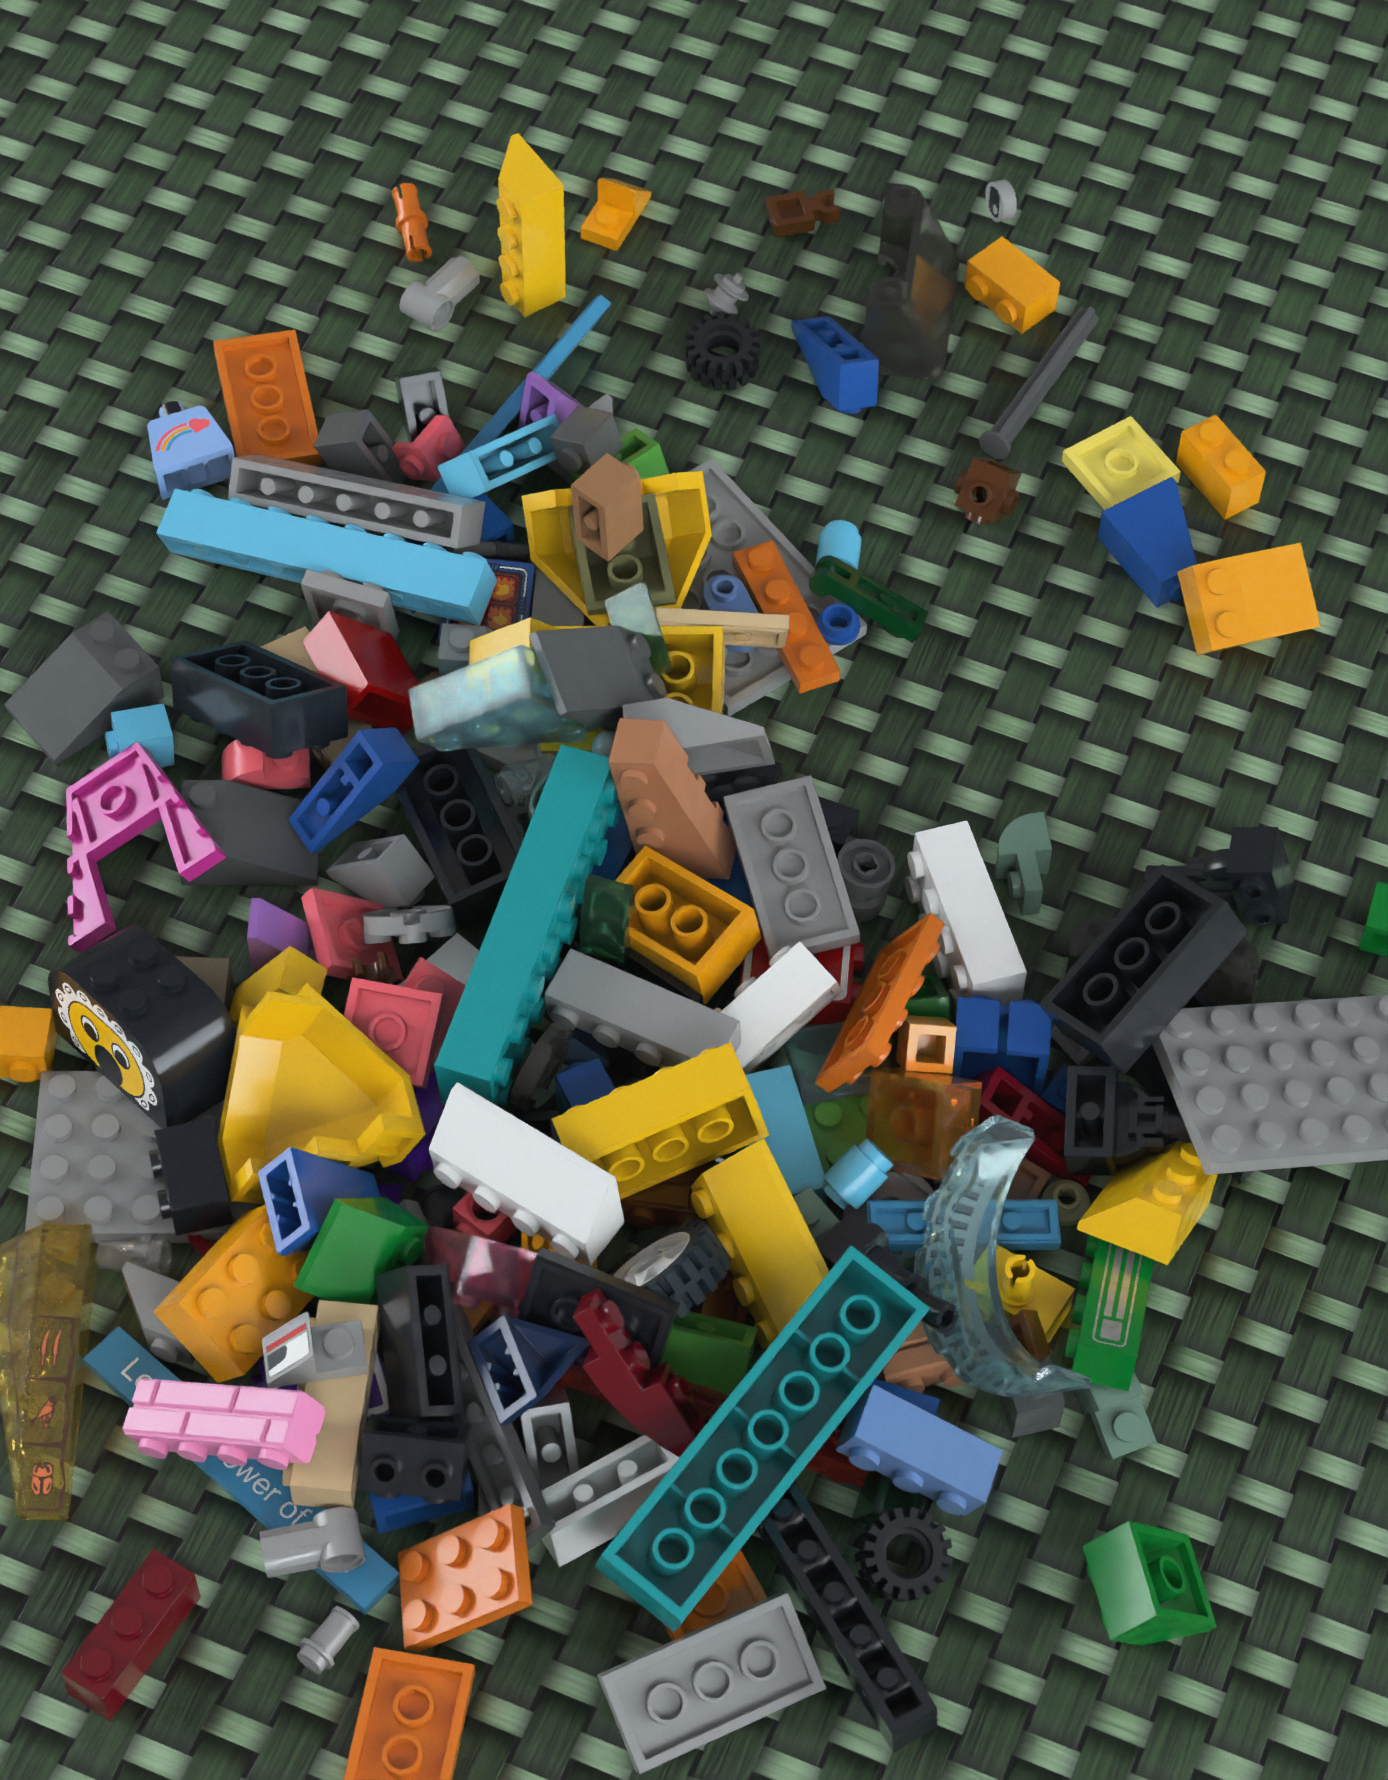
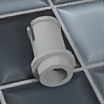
[297,1606,360,1674]

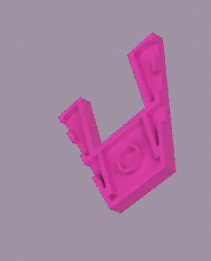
[66,742,226,953]

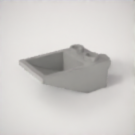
[591,698,775,775]

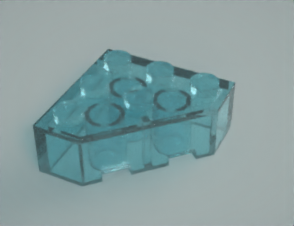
[408,644,600,751]

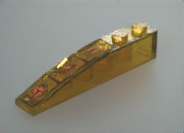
[0,1223,98,1520]

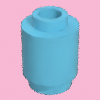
[815,520,862,570]
[823,1138,894,1210]

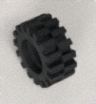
[685,312,760,391]
[855,1507,953,1602]

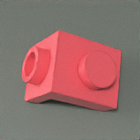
[392,415,466,481]

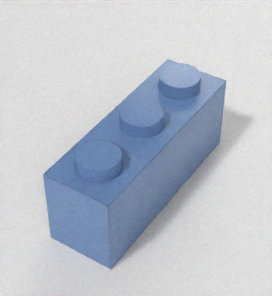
[835,1384,1003,1516]

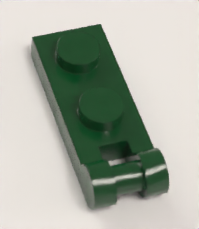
[809,555,928,643]

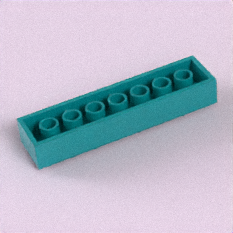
[434,744,622,1108]
[594,1245,930,1632]

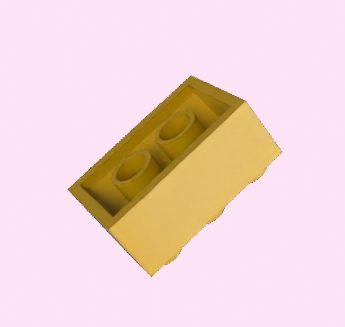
[1077,1140,1218,1265]

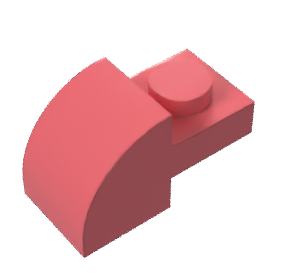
[221,739,311,790]

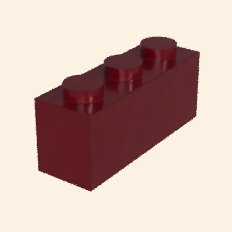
[61,1549,201,1721]

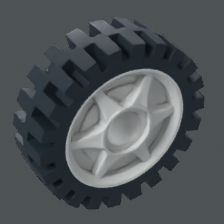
[608,1219,731,1318]

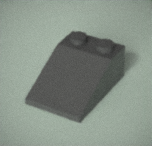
[4,611,164,766]
[529,626,667,732]
[180,780,320,886]

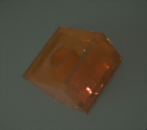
[866,1067,982,1180]

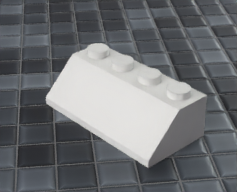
[429,1082,625,1266]

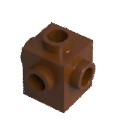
[955,457,1022,526]

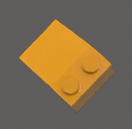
[1177,543,1321,656]

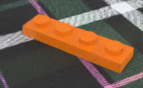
[732,540,841,694]

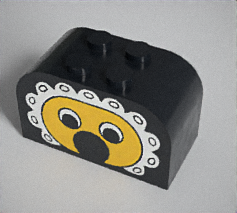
[48,925,237,1129]

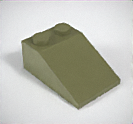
[569,493,676,616]

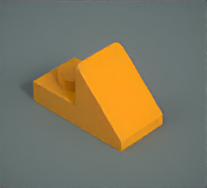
[581,178,651,251]

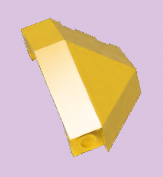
[522,471,712,626]
[217,982,425,1205]

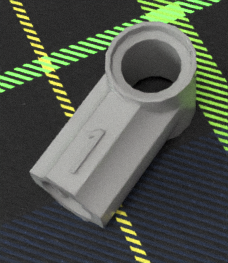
[399,255,480,332]
[259,1507,365,1578]

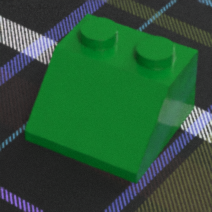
[293,1197,430,1309]
[1082,1521,1217,1646]

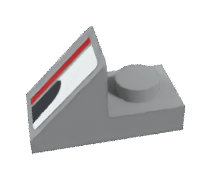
[262,1312,368,1388]

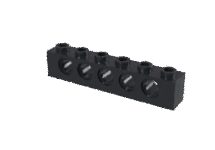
[756,1481,937,1753]

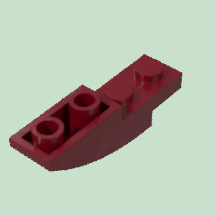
[573,1288,711,1458]

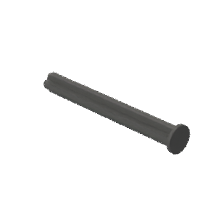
[979,306,1099,459]

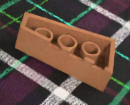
[608,718,736,879]

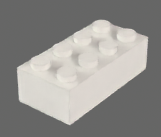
[905,820,1027,1017]

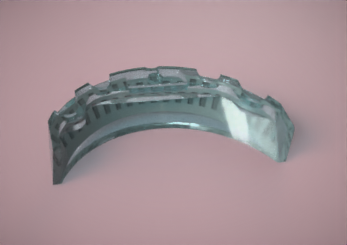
[915,1115,1091,1397]

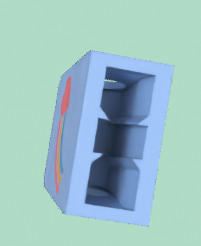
[147,401,235,500]

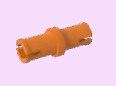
[392,183,432,263]

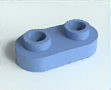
[702,575,758,653]

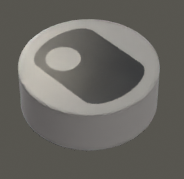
[985,180,1017,222]

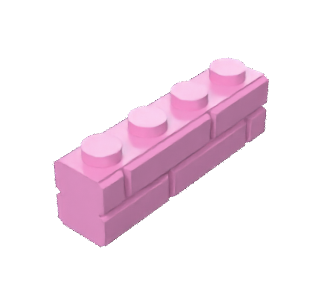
[122,1378,326,1470]

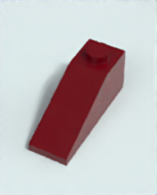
[950,1066,1091,1187]

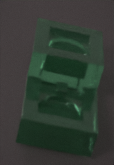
[580,874,635,964]

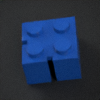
[948,995,1051,1097]

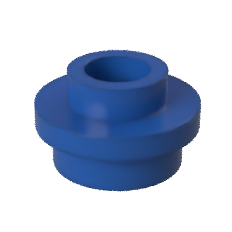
[817,603,860,646]

